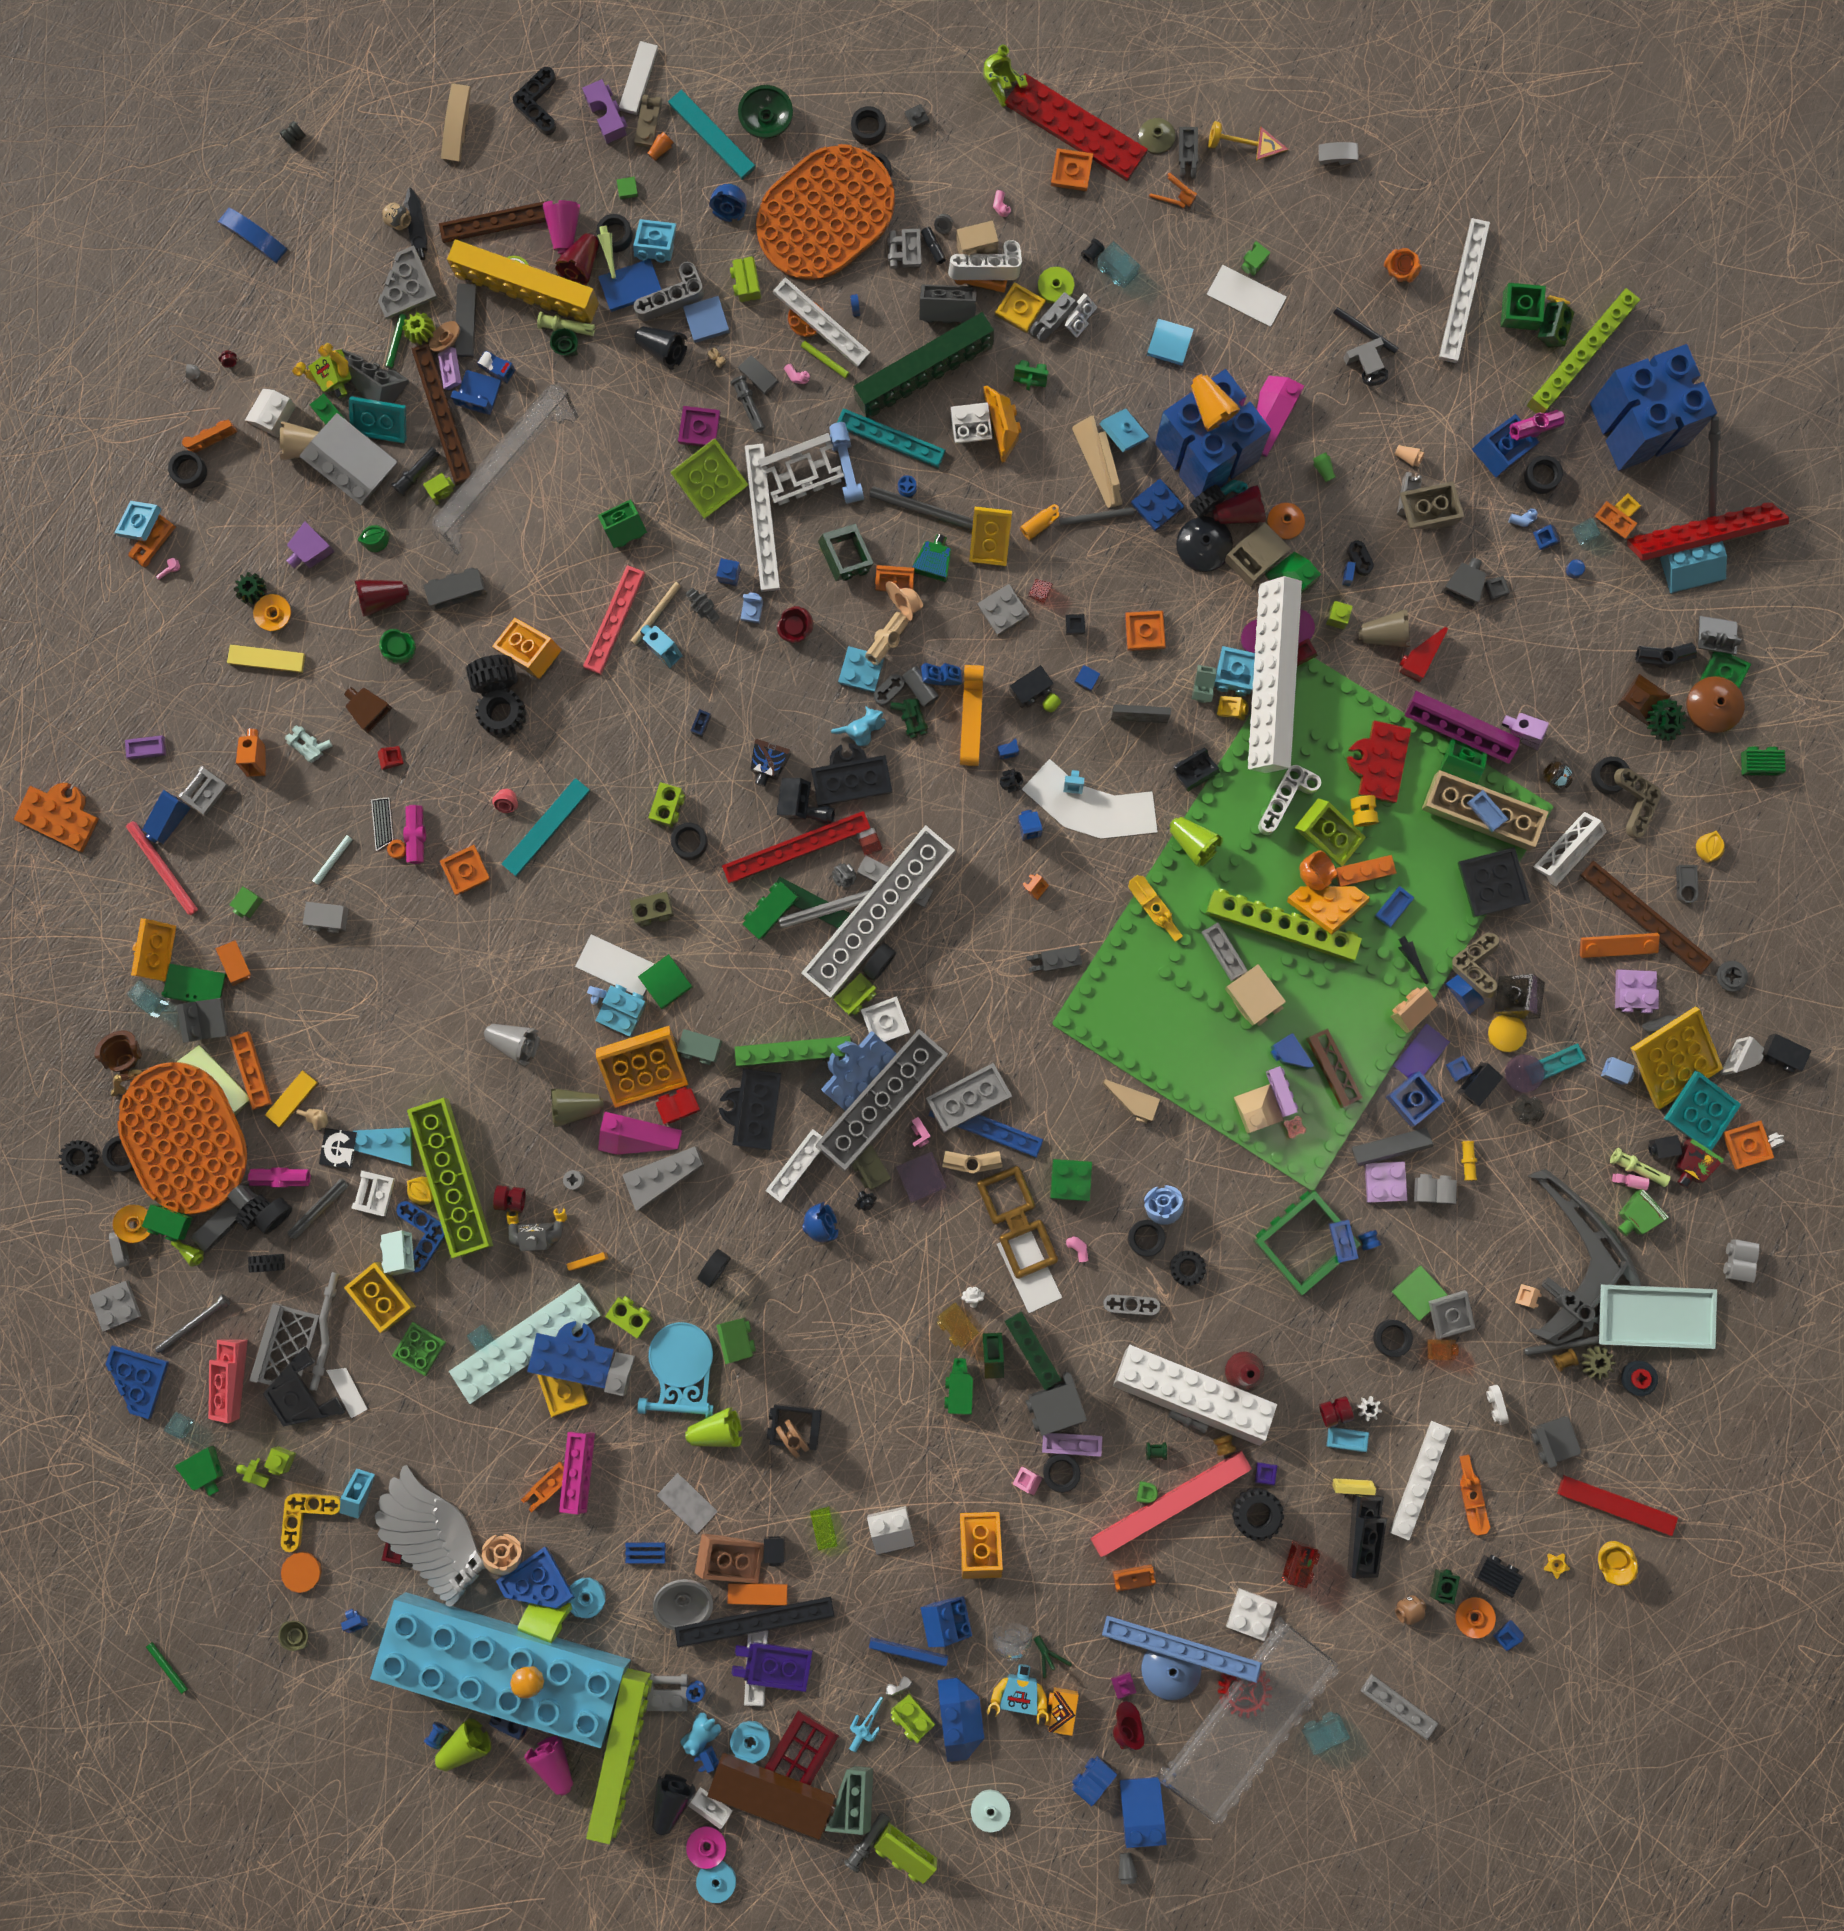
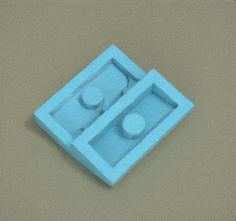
[1147,319,1194,366]

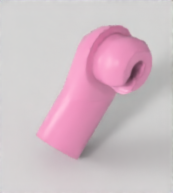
[993,190,1011,217]
[784,364,810,384]

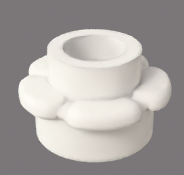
[1767,1133,1785,1149]

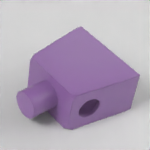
[286,522,334,569]

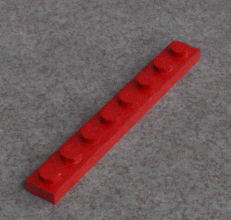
[722,811,871,884]

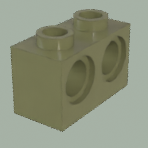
[630,891,674,927]

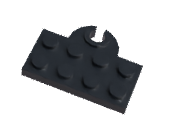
[811,743,893,807]
[719,1068,782,1150]

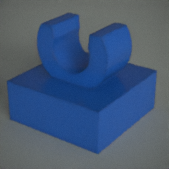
[341,1609,368,1634]
[694,1745,719,1773]

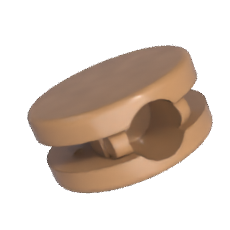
[776,1419,809,1459]

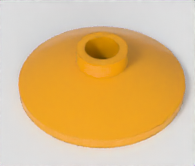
[253,594,291,631]
[113,1205,150,1243]

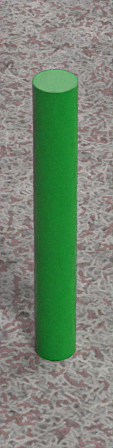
[385,314,407,369]
[146,1642,188,1694]

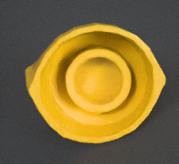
[1696,831,1725,863]
[407,1176,434,1205]

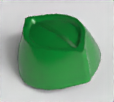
[358,525,390,552]

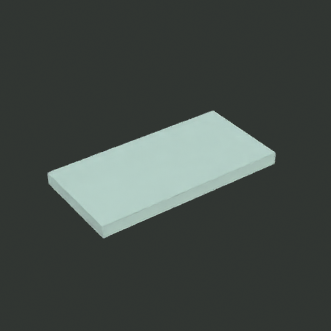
[1599,1284,1717,1349]

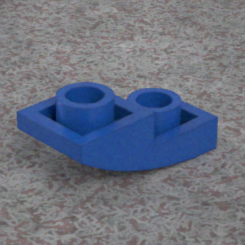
[921,663,963,686]

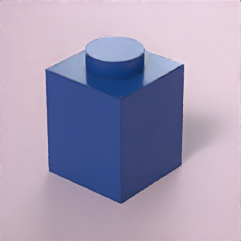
[716,558,741,586]

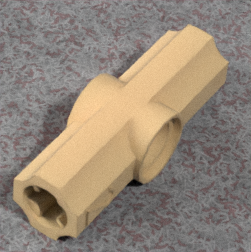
[865,612,909,665]

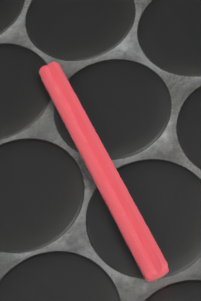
[126,821,198,915]

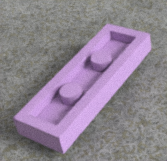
[1042,1433,1102,1456]

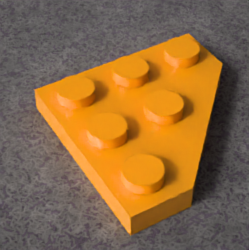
[1287,886,1370,934]

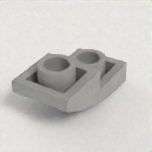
[1319,142,1359,165]

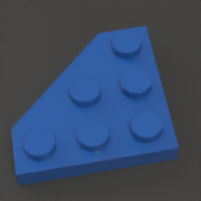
[105,1345,169,1419]
[496,1547,575,1609]

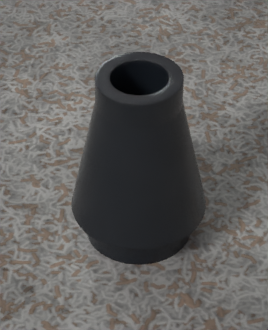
[806,806,835,825]

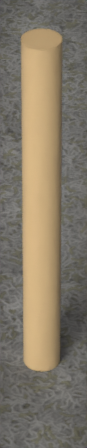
[631,582,681,645]

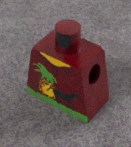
[1675,1139,1724,1188]

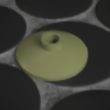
[1139,118,1175,154]

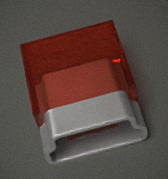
[857,828,883,856]

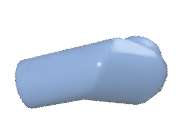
[1509,509,1538,527]

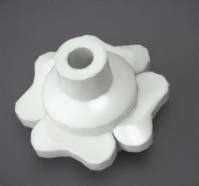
[961,1287,985,1308]

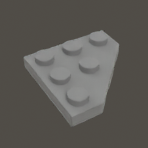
[378,245,438,320]

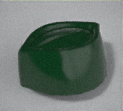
[550,328,578,356]

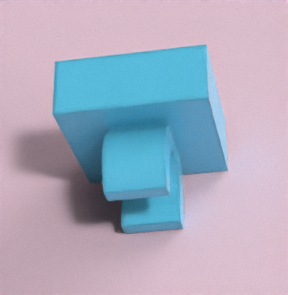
[1063,770,1084,794]

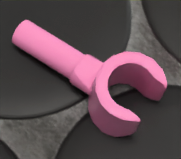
[156,558,180,580]

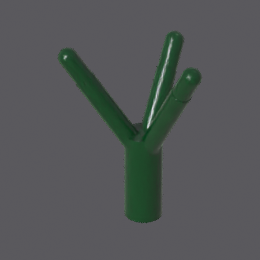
[1033,1635,1072,1679]

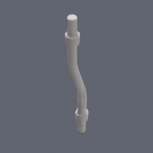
[309,1272,339,1391]

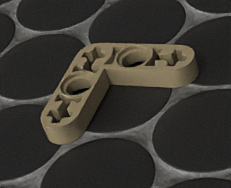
[1614,768,1661,838]
[1452,933,1499,998]

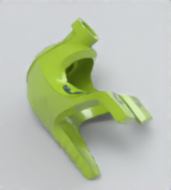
[983,44,1028,107]

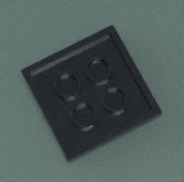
[1458,847,1531,918]

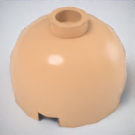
[482,1534,522,1575]

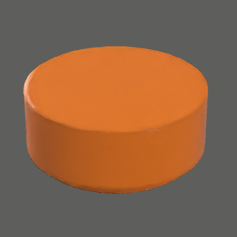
[387,840,406,859]

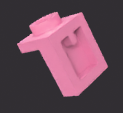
[911,1117,931,1148]

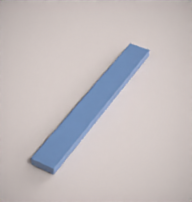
[1102,1616,1262,1683]

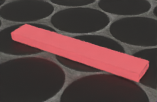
[583,565,645,675]

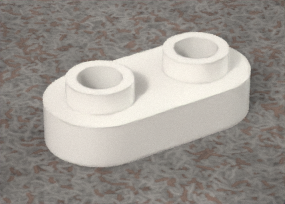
[1486,1385,1509,1425]

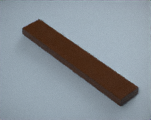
[439,201,547,243]

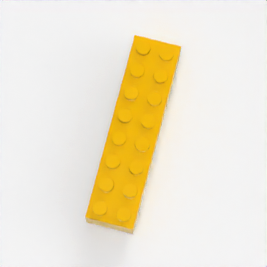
[447,239,599,323]

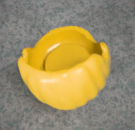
[1598,1541,1638,1586]

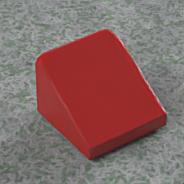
[378,746,404,770]

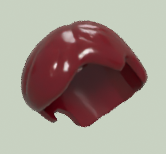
[777,606,814,643]

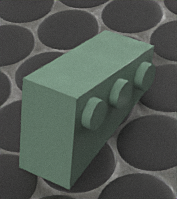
[825,1766,873,1835]

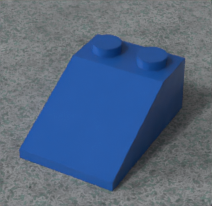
[1472,414,1539,477]
[1119,1777,1167,1848]

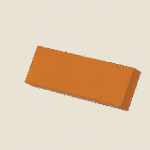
[727,1583,788,1605]

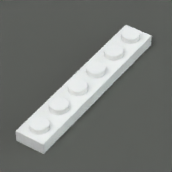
[773,277,870,368]
[1389,1421,1451,1540]

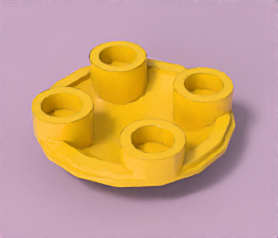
[1488,1014,1527,1052]

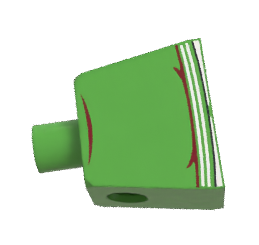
[1618,1189,1669,1236]

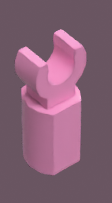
[1612,1174,1649,1191]

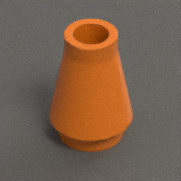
[647,132,674,161]

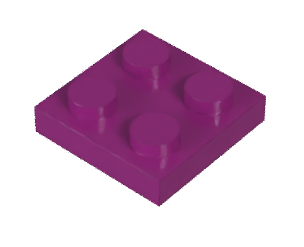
[678,406,721,447]

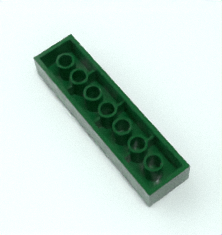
[853,312,994,417]

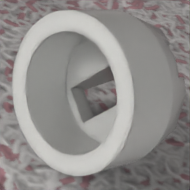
[186,364,200,380]

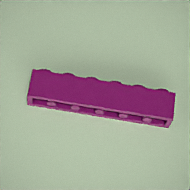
[1404,691,1520,764]

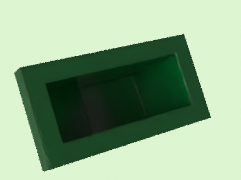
[983,1333,1004,1379]

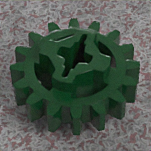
[1646,699,1687,741]

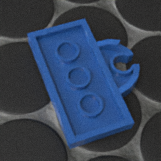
[527,1321,614,1388]

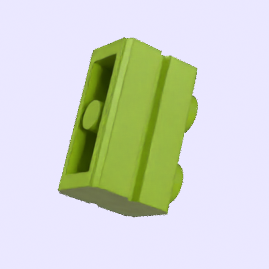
[730,256,761,302]

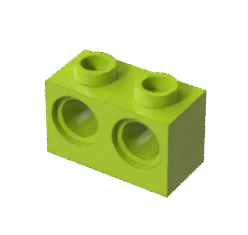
[648,782,685,828]
[605,1296,653,1339]

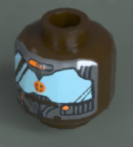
[1543,762,1573,790]

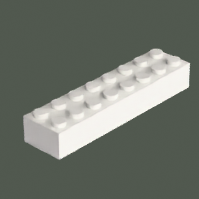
[1113,1345,1277,1446]

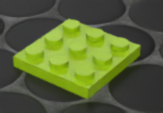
[670,438,748,519]

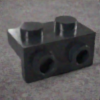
[1173,747,1220,792]

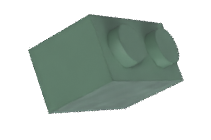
[677,1029,722,1065]

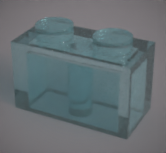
[1097,241,1140,288]

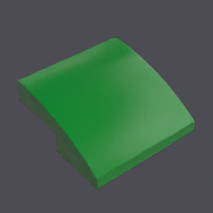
[638,954,693,1009]

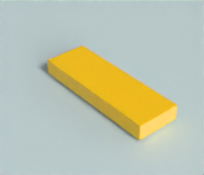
[265,1070,318,1127]

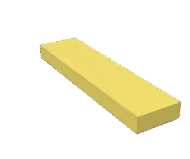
[227,645,306,673]

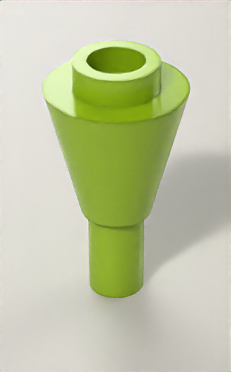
[171,1240,204,1267]

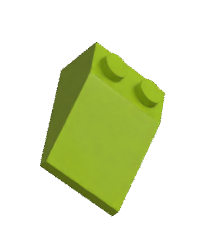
[1295,798,1366,867]

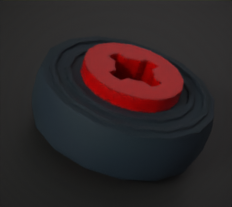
[1621,1360,1658,1396]

